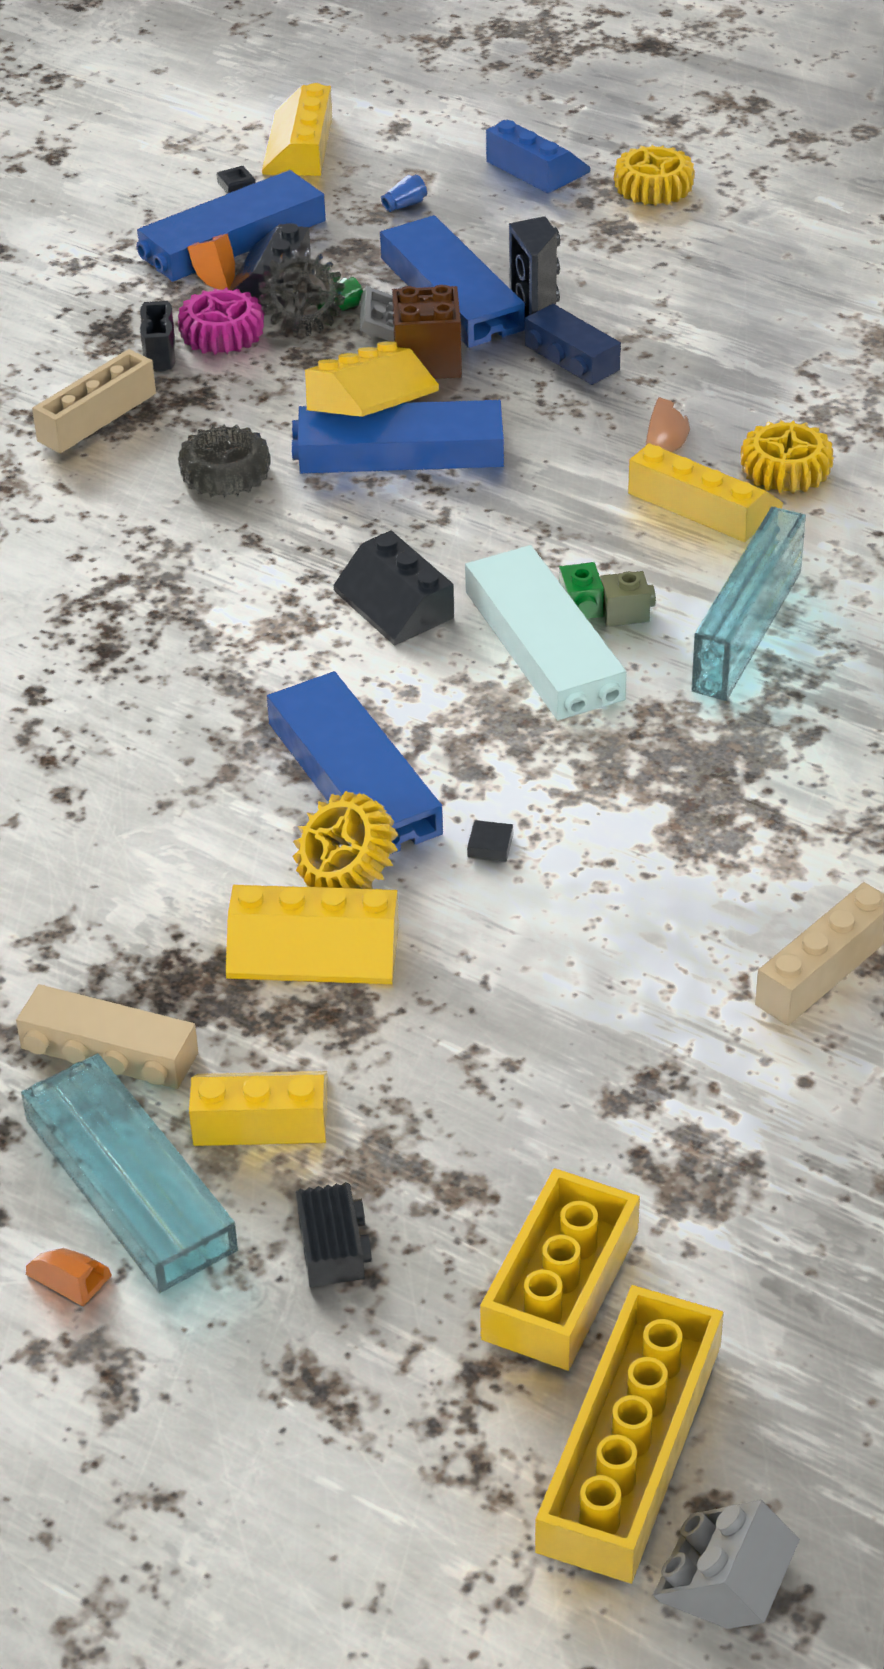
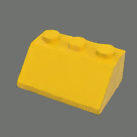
[189,1071,328,1146]

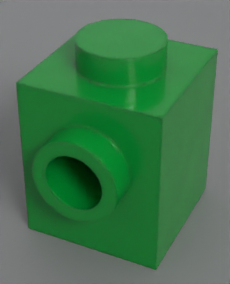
[559,562,604,619]

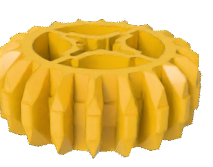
[614,144,695,206]
[740,420,834,494]
[292,791,398,889]

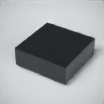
[216,165,256,194]
[467,820,513,862]

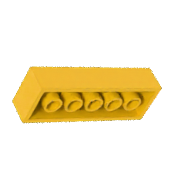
[535,1285,724,1584]

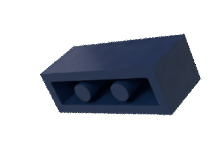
[524,303,621,385]

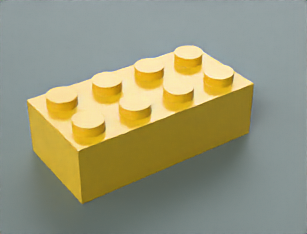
[480,1168,640,1371]

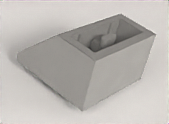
[653,1500,800,1629]

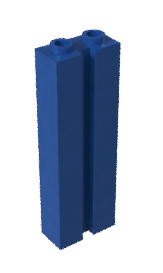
[136,170,326,282]
[380,215,525,348]
[292,400,504,474]
[267,671,443,855]

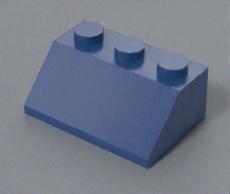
[486,119,590,194]

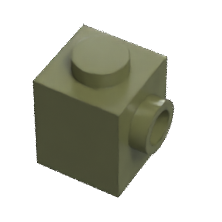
[600,571,656,627]

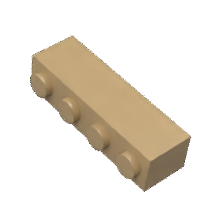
[32,349,156,453]
[755,882,884,1026]
[16,984,199,1089]

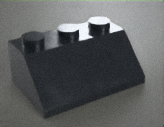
[509,216,561,318]
[229,223,311,309]
[333,530,454,646]

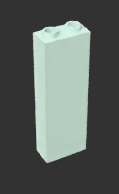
[465,545,627,721]

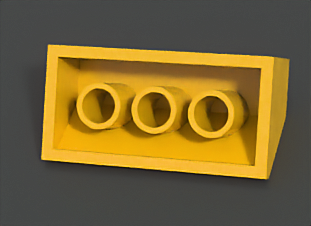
[262,83,332,176]
[305,341,439,417]
[628,443,783,542]
[226,885,399,984]

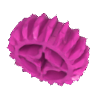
[178,287,264,355]

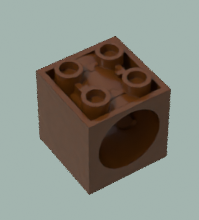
[392,285,462,379]

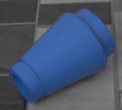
[381,174,428,212]

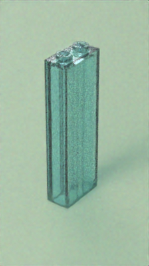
[691,506,806,701]
[21,1053,238,1293]

